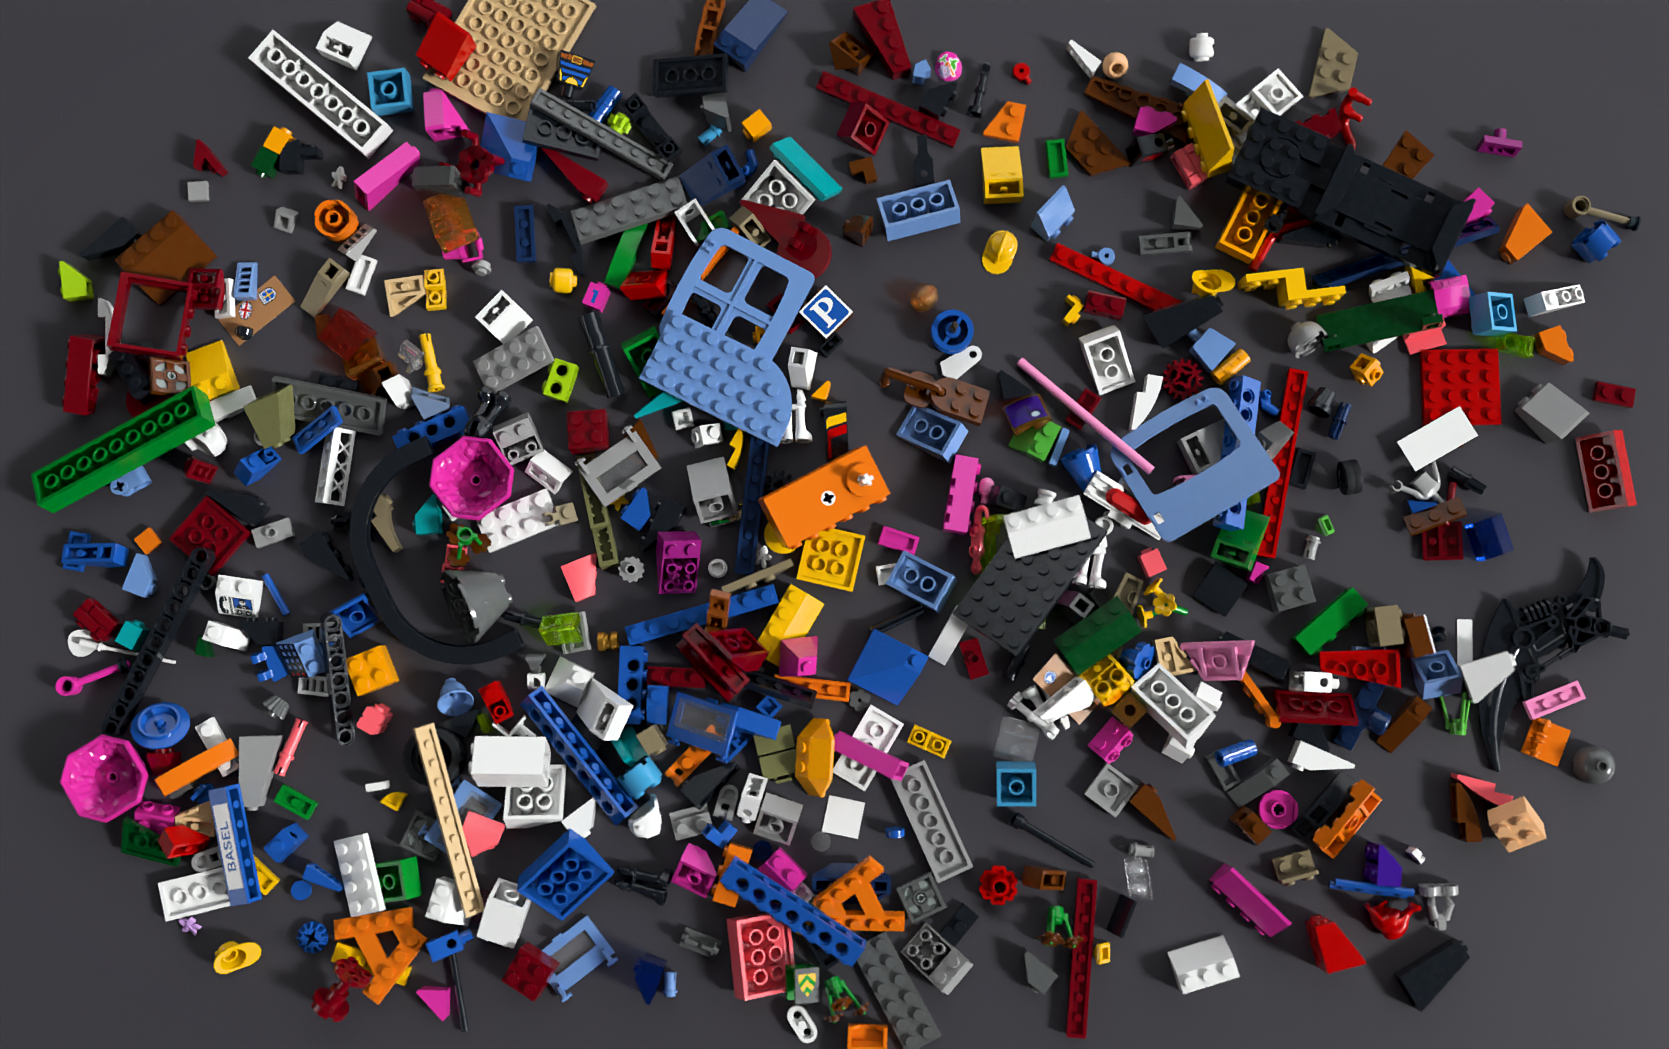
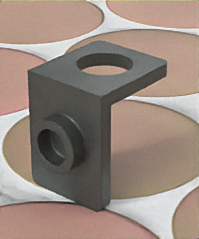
[1086,585,1114,610]

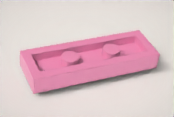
[1522,680,1586,720]

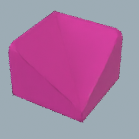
[1245,561,1269,585]

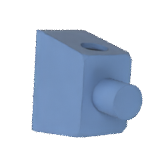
[1187,327,1236,374]

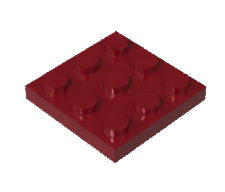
[169,495,252,576]

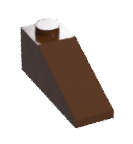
[842,215,873,247]
[1375,695,1433,753]
[1128,783,1176,841]

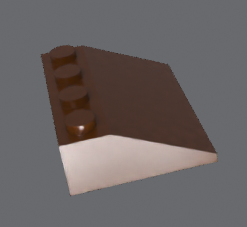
[115,210,218,306]

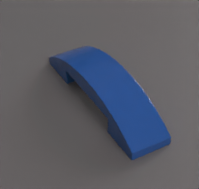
[727,695,783,762]

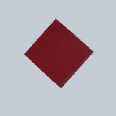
[187,268,225,310]
[1422,521,1464,561]

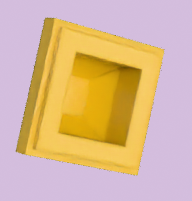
[1092,942,1110,965]

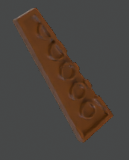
[1083,76,1189,145]

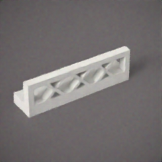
[315,428,356,506]

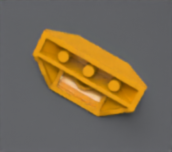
[795,718,835,797]

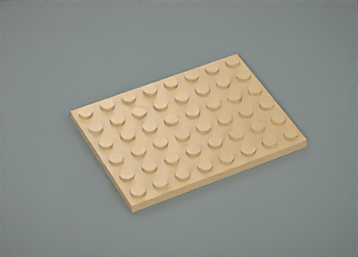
[423,0,596,121]

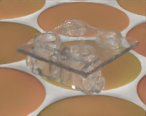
[1124,856,1153,900]

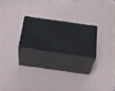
[818,332,844,358]

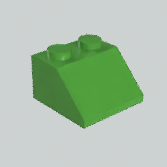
[1008,417,1061,463]

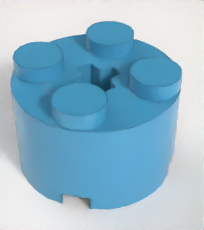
[617,756,662,800]

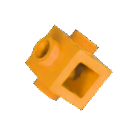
[1349,353,1384,387]

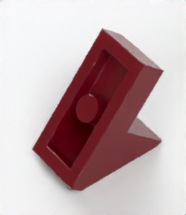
[193,139,229,177]

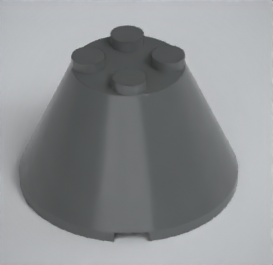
[440,570,513,644]

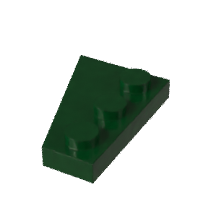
[121,817,181,867]

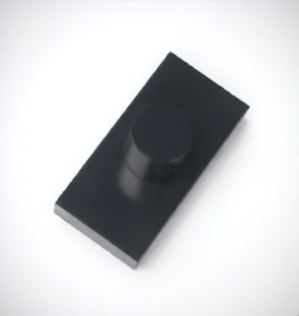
[939,903,979,947]

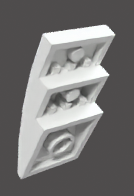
[1225,68,1303,146]

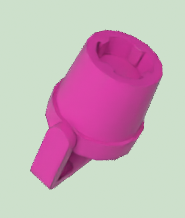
[441,229,484,263]

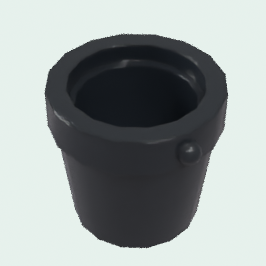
[1306,387,1336,418]

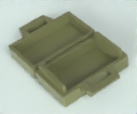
[753,719,797,784]

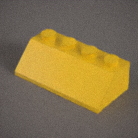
[758,584,824,666]

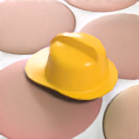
[982,230,1018,274]
[1191,269,1235,297]
[214,941,261,974]

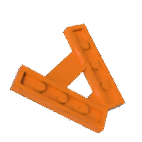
[813,856,905,932]
[333,907,429,1004]

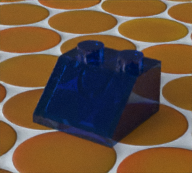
[1464,513,1515,561]
[633,953,667,1005]

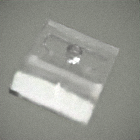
[993,716,1040,761]

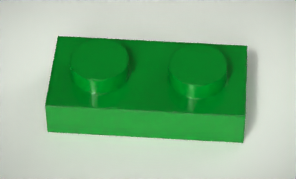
[273,784,319,820]

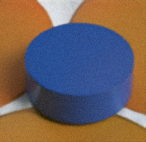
[885,827,905,838]
[291,880,312,900]

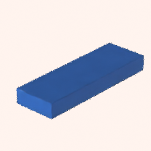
[292,406,343,454]

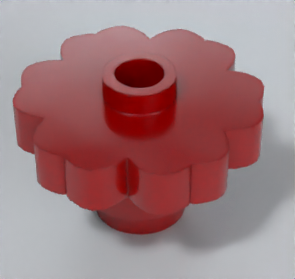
[979,865,1018,905]

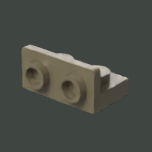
[1270,849,1319,886]

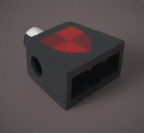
[1125,132,1174,167]

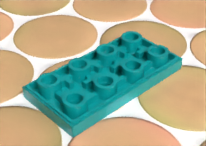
[769,137,843,202]

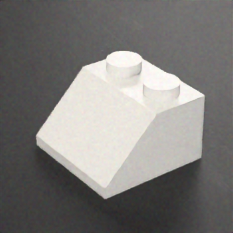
[425,876,480,926]

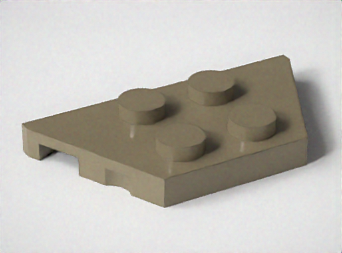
[1307,28,1358,99]
[721,558,794,593]

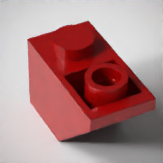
[479,680,514,724]

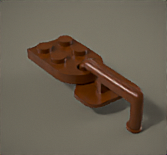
[879,367,990,426]

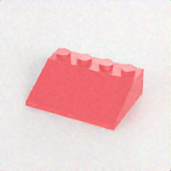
[727,911,795,1001]

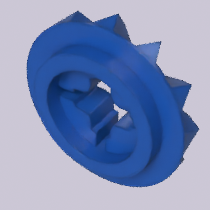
[296,921,329,953]

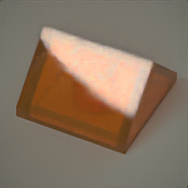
[341,337,388,380]

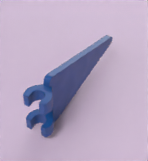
[250,642,335,682]

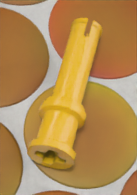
[418,333,445,392]

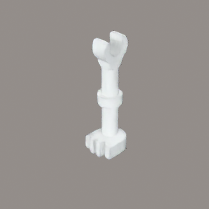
[1007,691,1059,741]

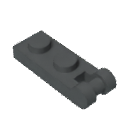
[1138,232,1193,256]

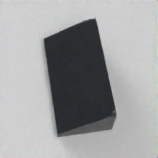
[1107,894,1137,938]

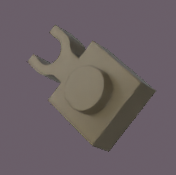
[542,502,578,527]

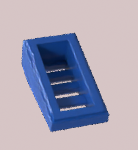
[302,862,344,892]

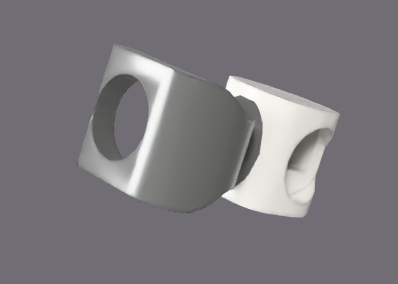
[526,654,546,690]

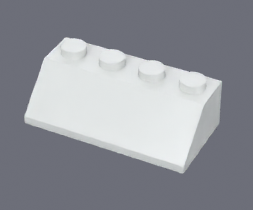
[1003,495,1091,559]
[1131,663,1216,749]

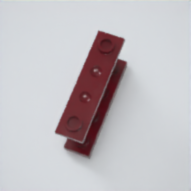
[675,623,750,703]

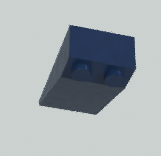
[713,0,788,73]

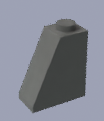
[410,166,463,195]

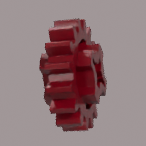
[1162,358,1204,401]

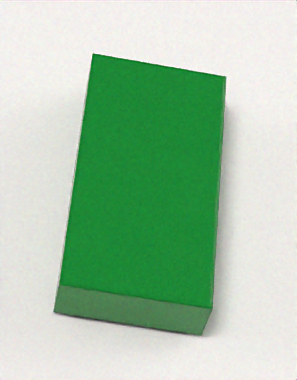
[1045,139,1068,179]

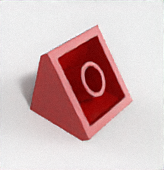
[620,269,668,300]

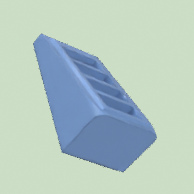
[234,262,258,301]

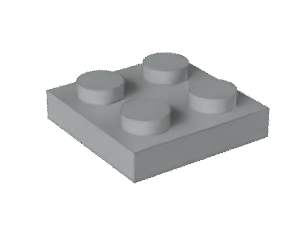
[1083,762,1139,818]

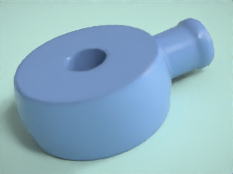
[1091,248,1115,265]

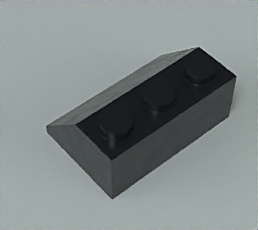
[108,340,158,404]

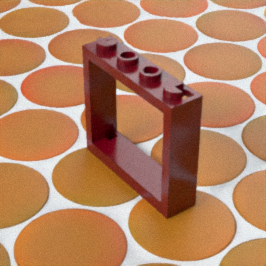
[107,272,198,361]

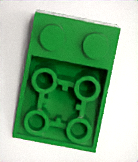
[1210,510,1270,572]

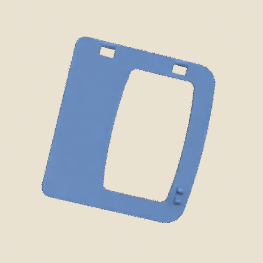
[1111,388,1279,542]

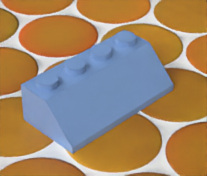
[876,180,961,242]

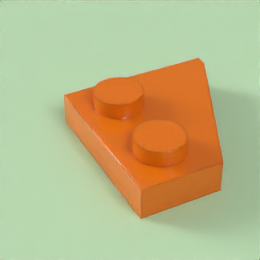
[983,101,1026,143]

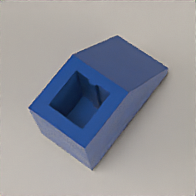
[233,446,282,486]
[621,487,652,532]

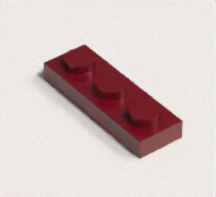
[647,666,705,688]

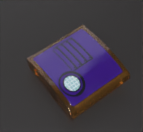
[1002,394,1053,436]

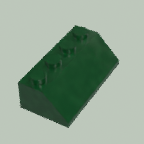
[1053,596,1142,676]

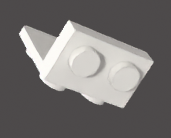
[1368,271,1412,303]

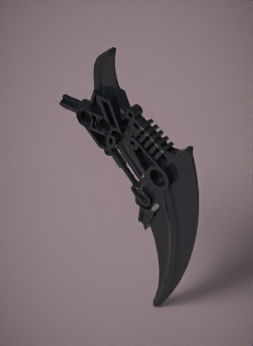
[1478,557,1630,772]

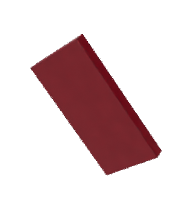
[1273,690,1359,726]

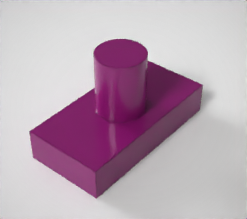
[1477,128,1523,158]

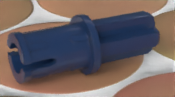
[1328,402,1352,440]

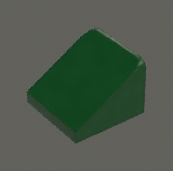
[194,635,215,657]

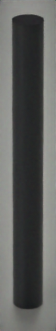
[449,953,469,1032]

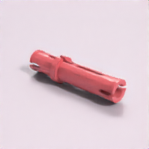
[273,718,308,776]

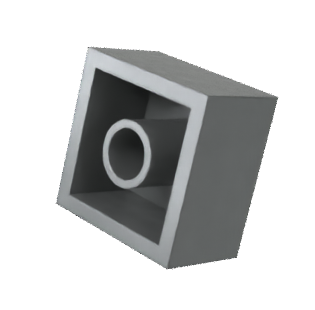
[1262,564,1316,612]

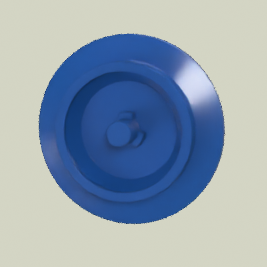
[131,702,190,749]

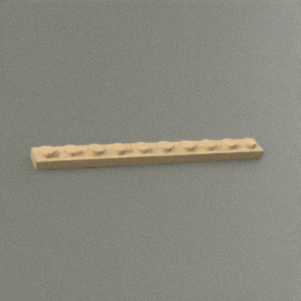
[413,723,485,918]

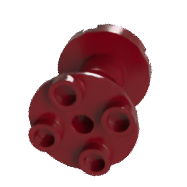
[311,957,372,1022]

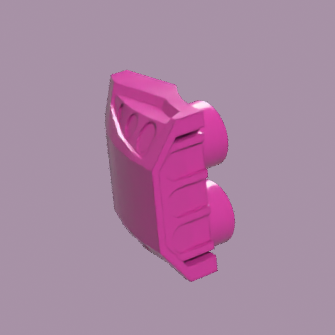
[1428,275,1470,318]

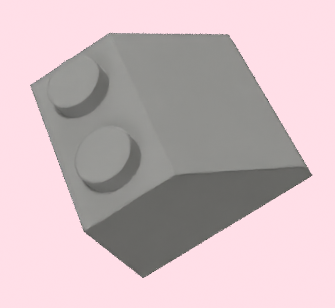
[753,792,803,846]

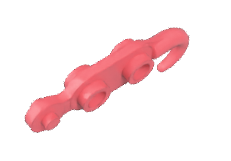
[969,505,989,575]

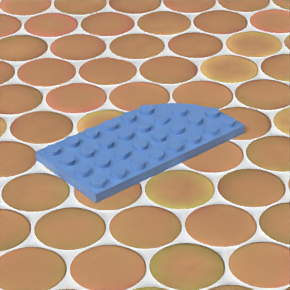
[639,310,792,447]

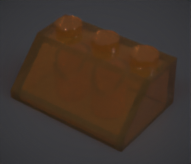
[423,193,480,254]

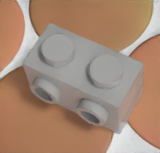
[1218,95,1255,135]

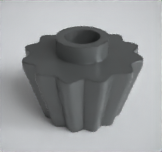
[262,695,290,720]

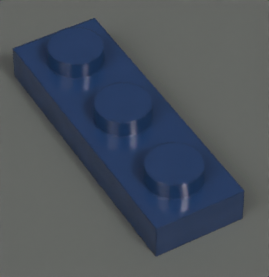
[514,205,537,263]

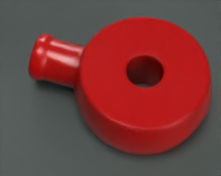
[1012,63,1032,85]

